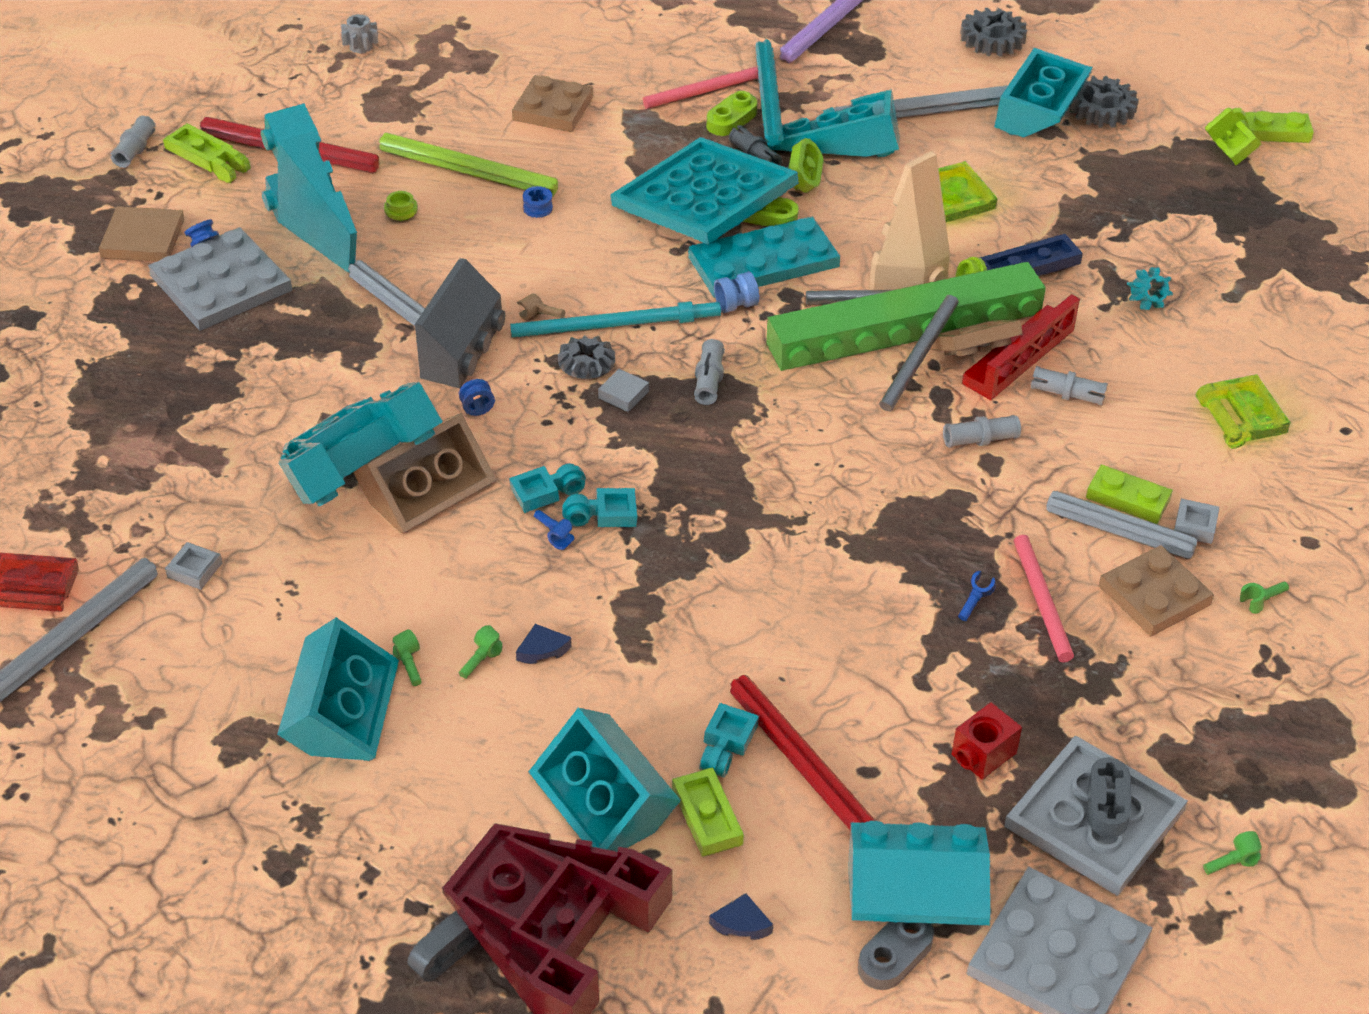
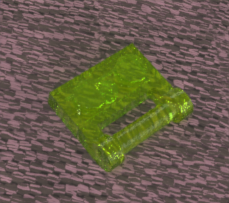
[1196,374,1291,449]

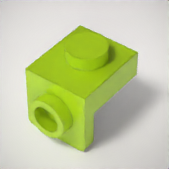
[1204,107,1262,166]

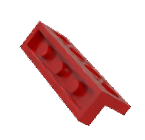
[962,294,1080,401]

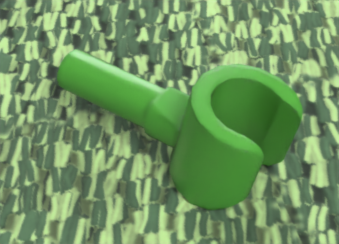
[1240,581,1289,614]
[459,625,503,679]
[393,629,422,686]
[1203,831,1262,875]

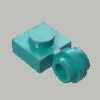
[509,463,586,513]
[562,488,637,527]
[699,703,759,778]

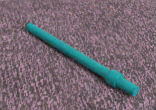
[510,301,721,338]

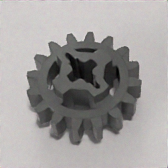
[960,8,1027,57]
[1069,76,1139,128]

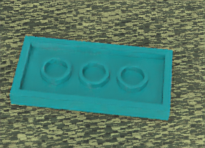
[688,216,841,298]

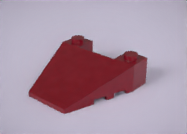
[442,823,672,1014]

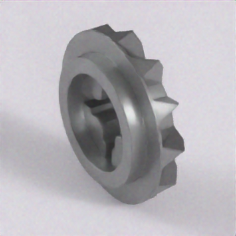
[558,334,615,379]

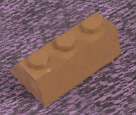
[353,413,497,533]

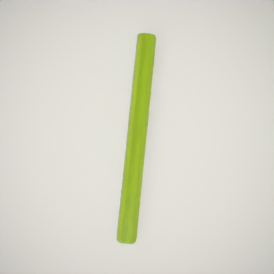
[379,133,558,197]

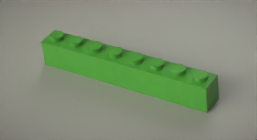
[766,262,1046,371]

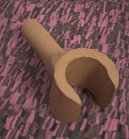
[517,294,566,321]

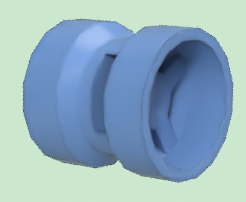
[714,271,759,313]

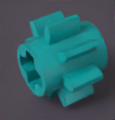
[1127,267,1173,310]

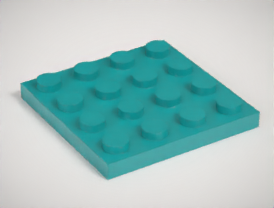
[610,137,798,244]

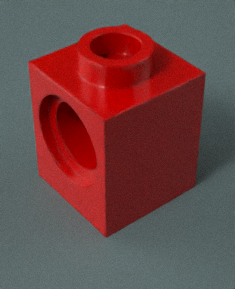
[951,702,1022,780]

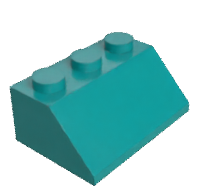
[994,48,1093,138]
[277,617,399,761]
[528,707,681,851]
[848,821,990,926]

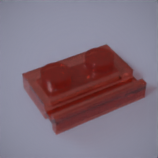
[0,552,79,612]

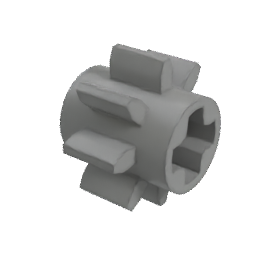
[341,14,378,53]

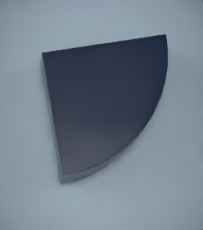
[516,624,572,664]
[709,893,773,940]

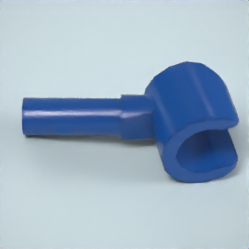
[534,510,574,550]
[958,571,996,621]

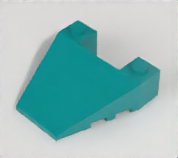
[261,103,357,273]
[278,382,443,506]

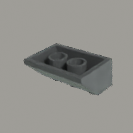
[415,258,506,389]

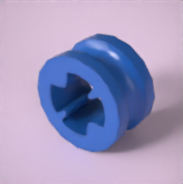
[523,186,553,218]
[184,219,219,247]
[458,379,495,416]

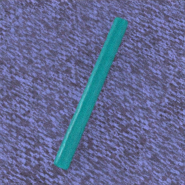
[755,39,784,147]

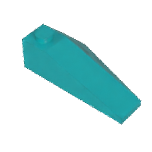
[765,89,900,157]

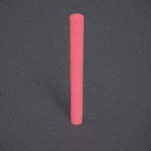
[643,66,759,109]
[1014,534,1074,663]

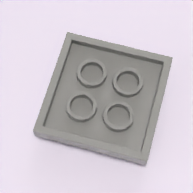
[148,227,292,331]
[1004,735,1188,896]
[967,866,1152,1014]

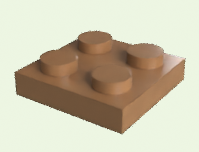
[512,75,593,132]
[931,320,1023,356]
[1099,545,1214,636]

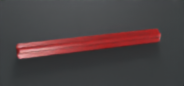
[200,117,380,173]
[730,675,876,830]

